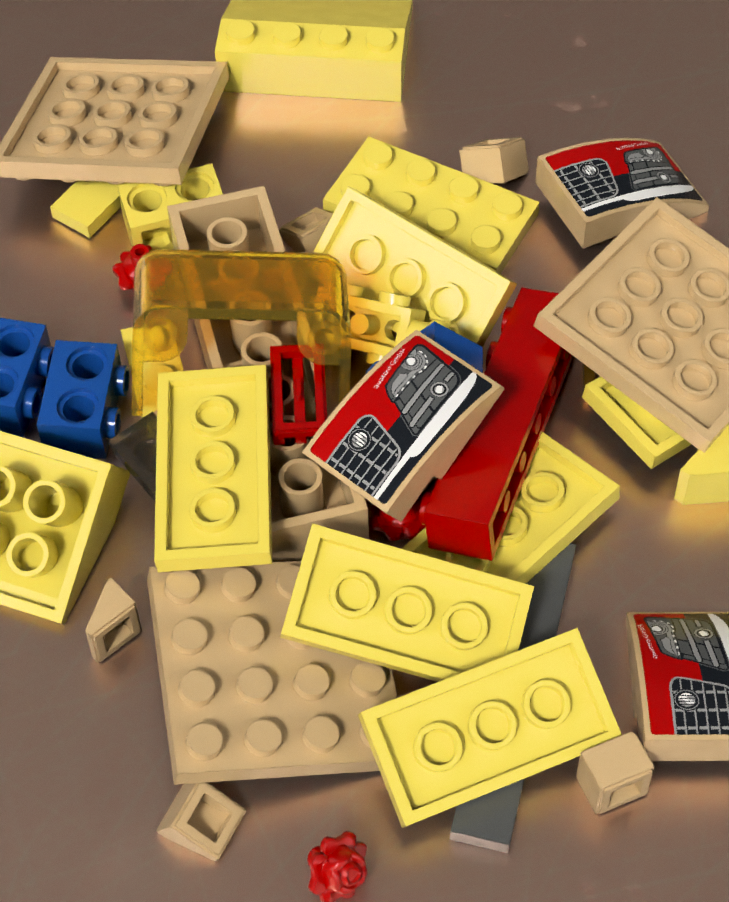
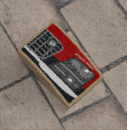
[535,138,709,249]
[302,329,505,522]
[626,612,729,761]

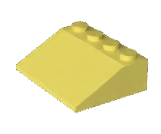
[215,0,413,102]
[0,431,131,624]

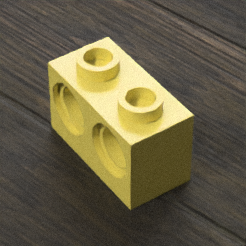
[117,164,223,253]

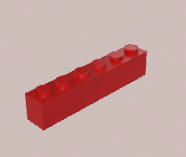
[419,287,574,561]

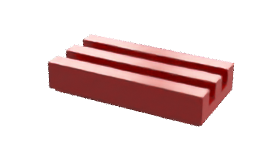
[270,343,327,445]

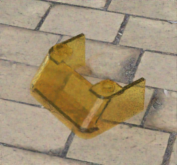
[132,248,351,416]

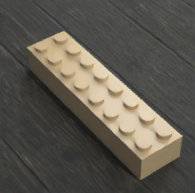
[167,186,369,562]

